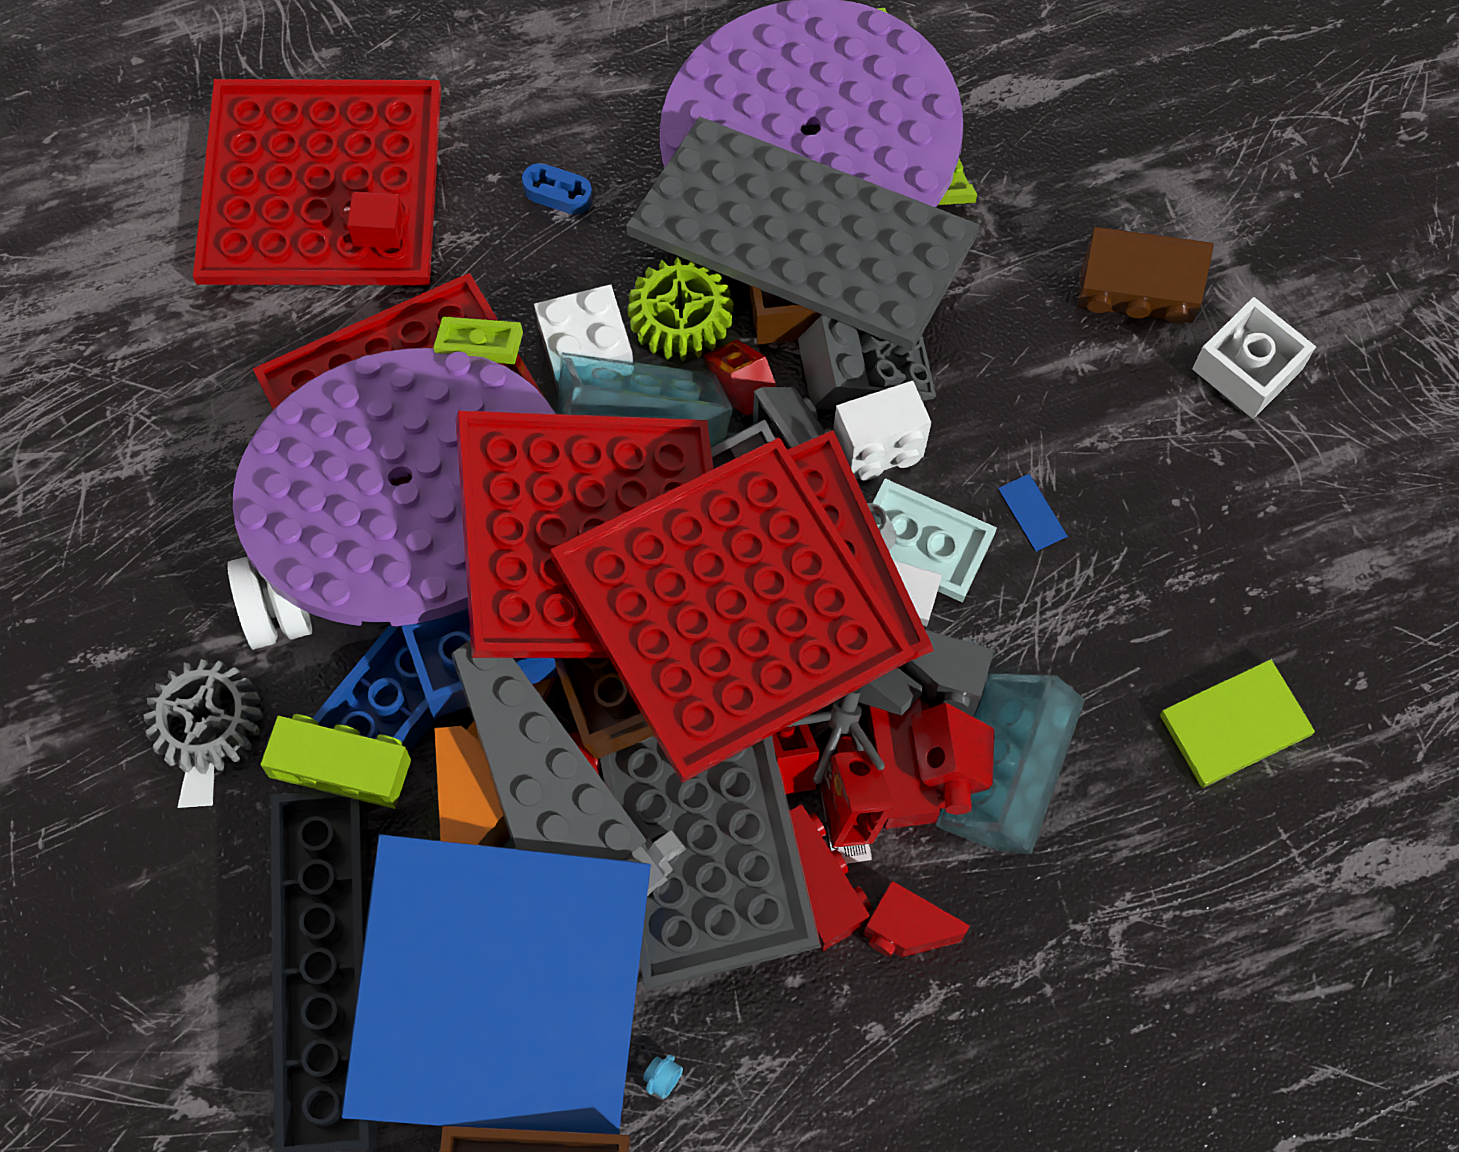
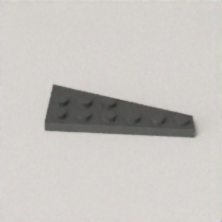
[451,639,647,860]

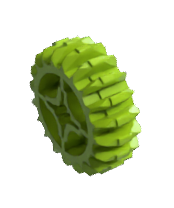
[627,257,733,361]

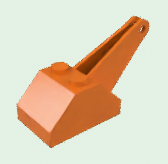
[434,668,558,847]

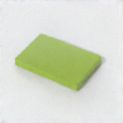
[1160,659,1315,788]

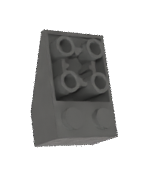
[798,315,936,411]

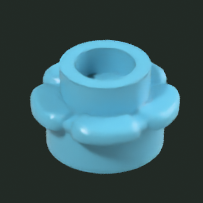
[643,1054,683,1099]

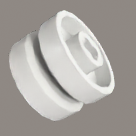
[228,556,312,650]

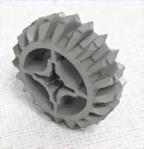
[144,659,262,774]

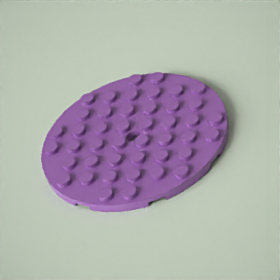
[660,0,963,207]
[233,348,555,626]

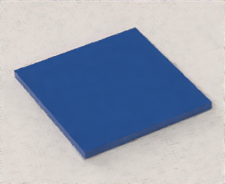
[341,834,651,1134]

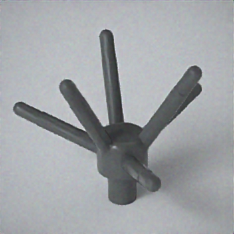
[788,688,885,784]

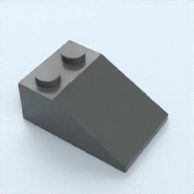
[898,630,994,717]

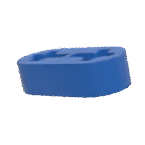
[522,163,593,215]

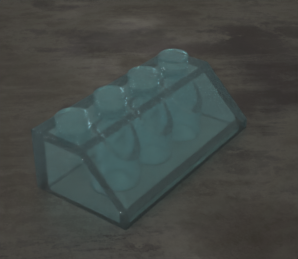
[558,352,733,448]
[936,674,1085,854]

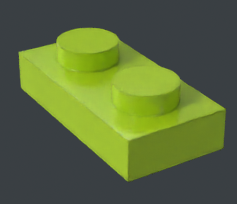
[433,317,523,364]

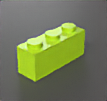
[261,714,411,809]

